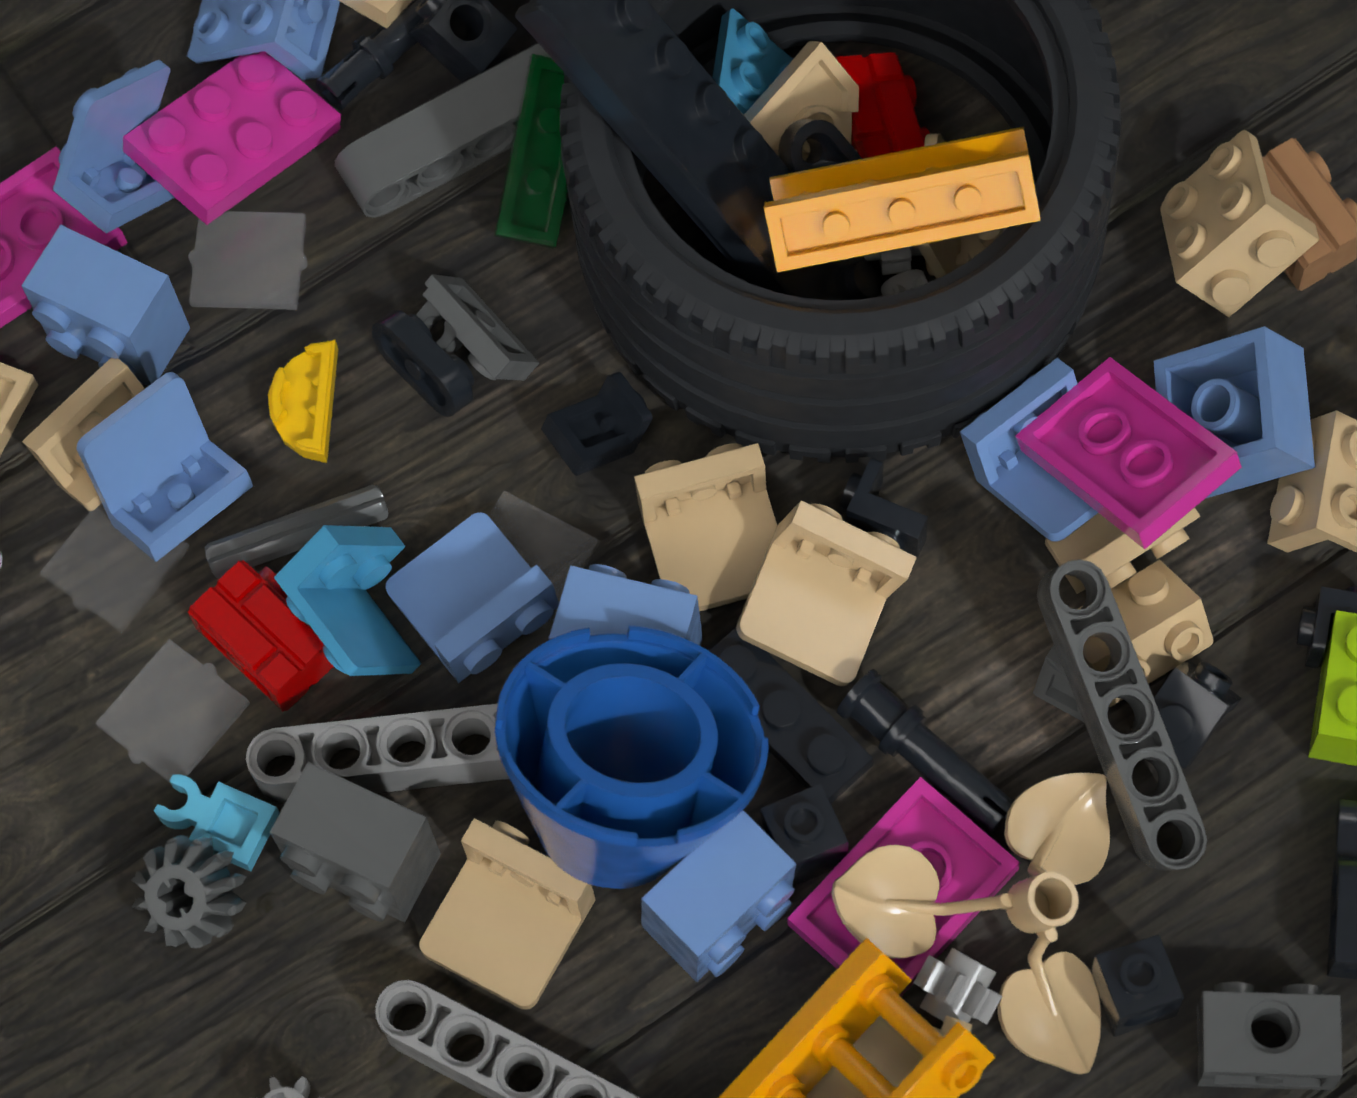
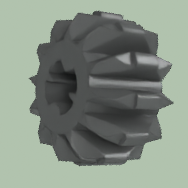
[131,835,247,948]

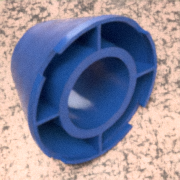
[495,625,768,889]

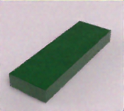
[494,54,568,249]

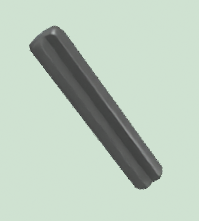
[205,484,388,578]

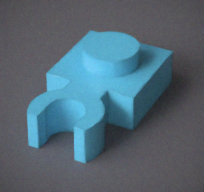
[154,774,280,871]

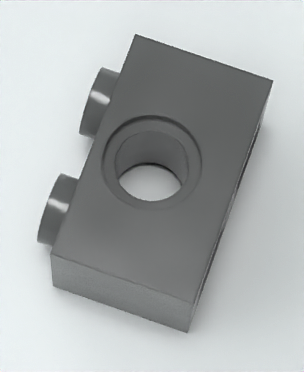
[1197,982,1343,1090]

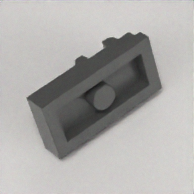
[416,274,539,381]

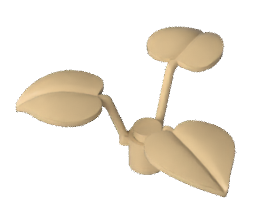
[832,773,1110,1074]

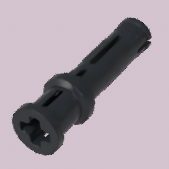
[836,669,1014,834]

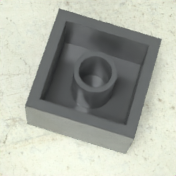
[270,762,441,923]

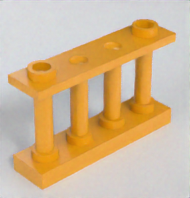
[764,127,1041,272]
[719,937,995,1098]

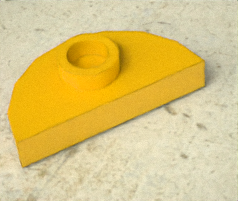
[268,340,338,463]

